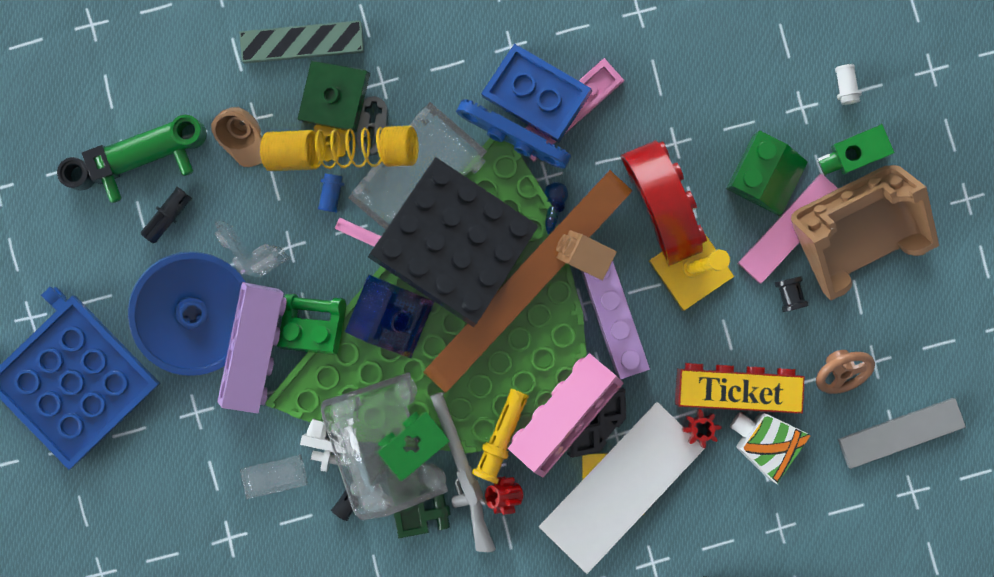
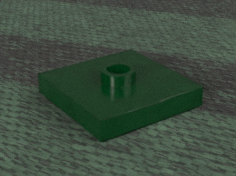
[297,60,370,132]

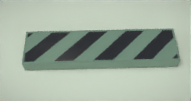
[239,21,364,64]

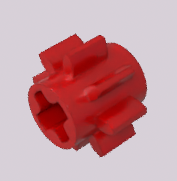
[682,409,722,448]
[485,476,523,515]

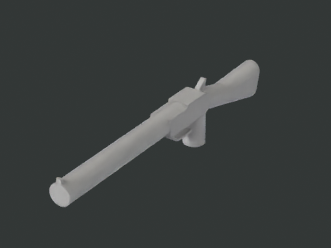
[430,392,496,552]

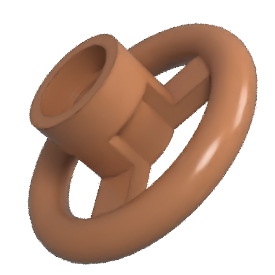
[816,350,875,394]

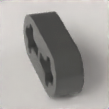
[356,96,388,156]

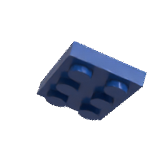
[481,44,592,143]

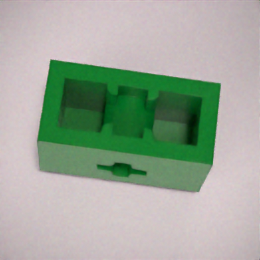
[375,412,450,482]

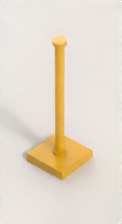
[649,234,734,311]

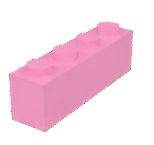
[508,353,624,478]

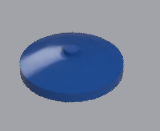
[128,252,246,376]

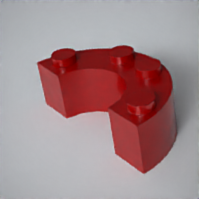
[620,140,707,266]

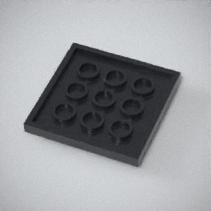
[368,157,538,327]

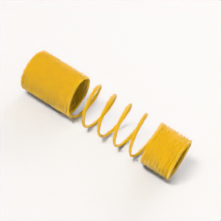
[260,125,419,171]

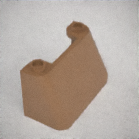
[791,165,939,300]

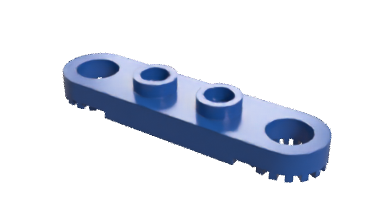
[456,99,571,169]

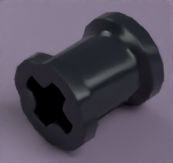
[775,276,809,312]

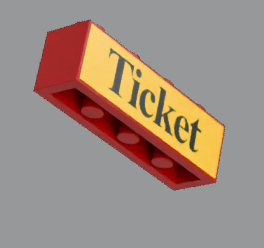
[675,363,805,414]

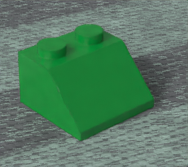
[726,130,808,216]

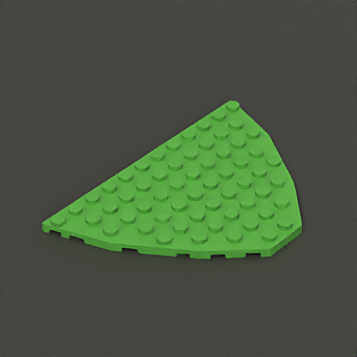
[265,138,587,453]

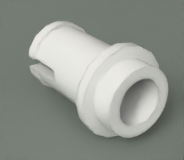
[835,64,862,105]

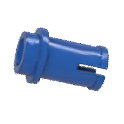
[318,173,345,213]

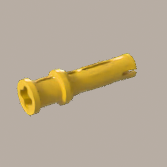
[472,388,529,484]

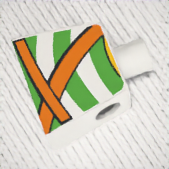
[730,412,810,484]

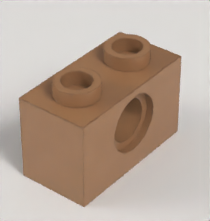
[556,230,617,281]

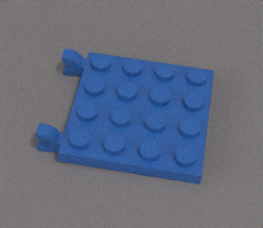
[0,287,161,470]

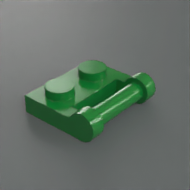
[277,294,346,355]

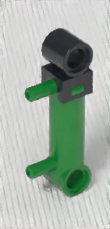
[57,114,207,203]

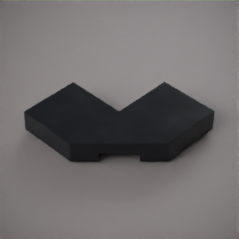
[567,387,626,458]

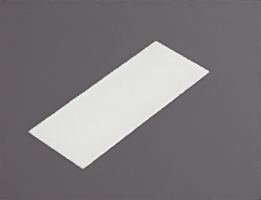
[539,402,705,574]

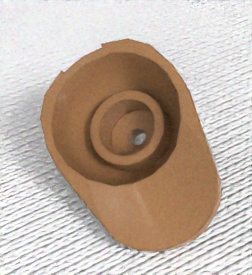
[211,107,262,167]

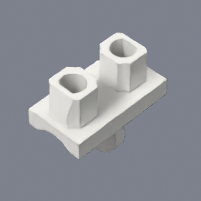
[300,419,360,472]

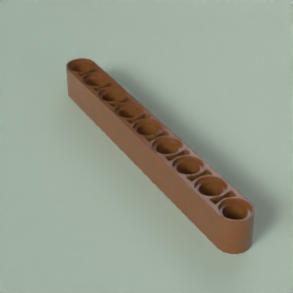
[423,170,633,393]

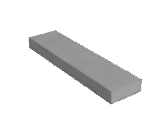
[838,398,966,469]

